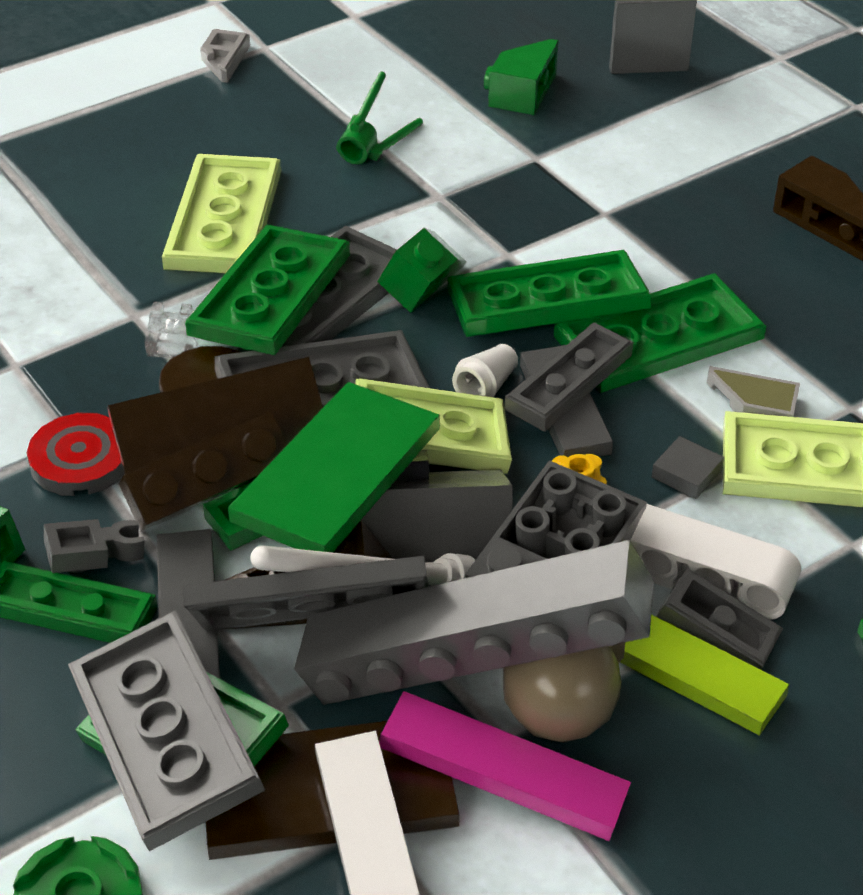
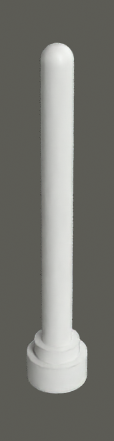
[251,546,475,586]

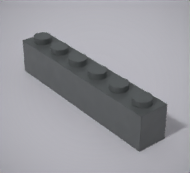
[294,540,654,705]

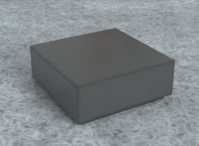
[652,436,724,499]

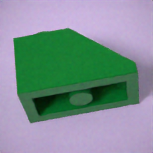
[484,39,559,115]
[377,228,467,313]

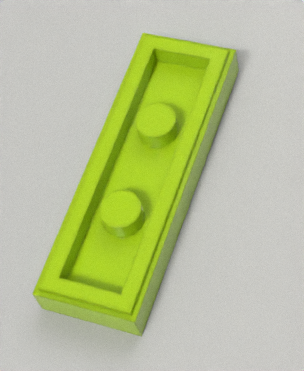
[620,614,789,736]

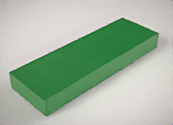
[0,560,158,643]

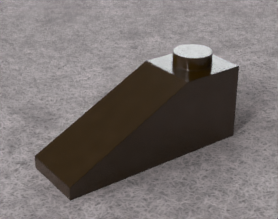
[773,155,863,261]

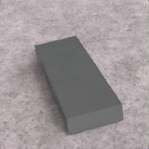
[504,322,633,432]
[520,345,613,457]

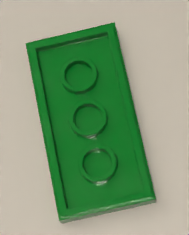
[185,224,350,355]
[447,250,651,337]
[554,273,766,393]
[228,382,440,553]

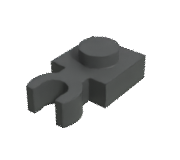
[44,519,145,573]

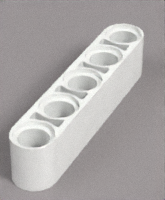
[630,504,801,620]

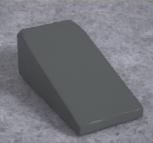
[656,568,783,670]

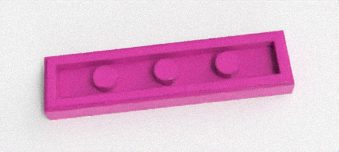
[379,691,631,841]

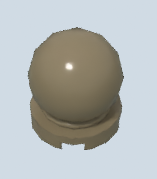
[503,642,626,743]

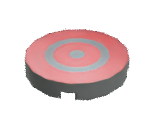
[26,413,125,496]

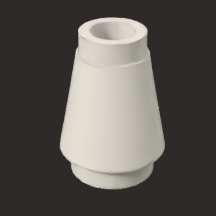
[452,344,518,397]

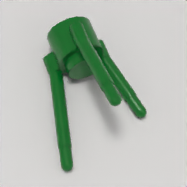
[336,71,423,165]

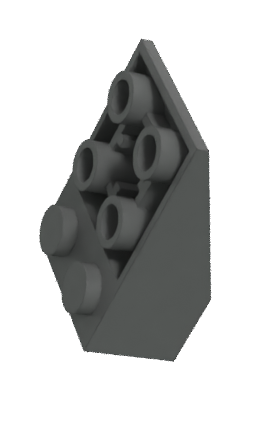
[465,460,647,578]

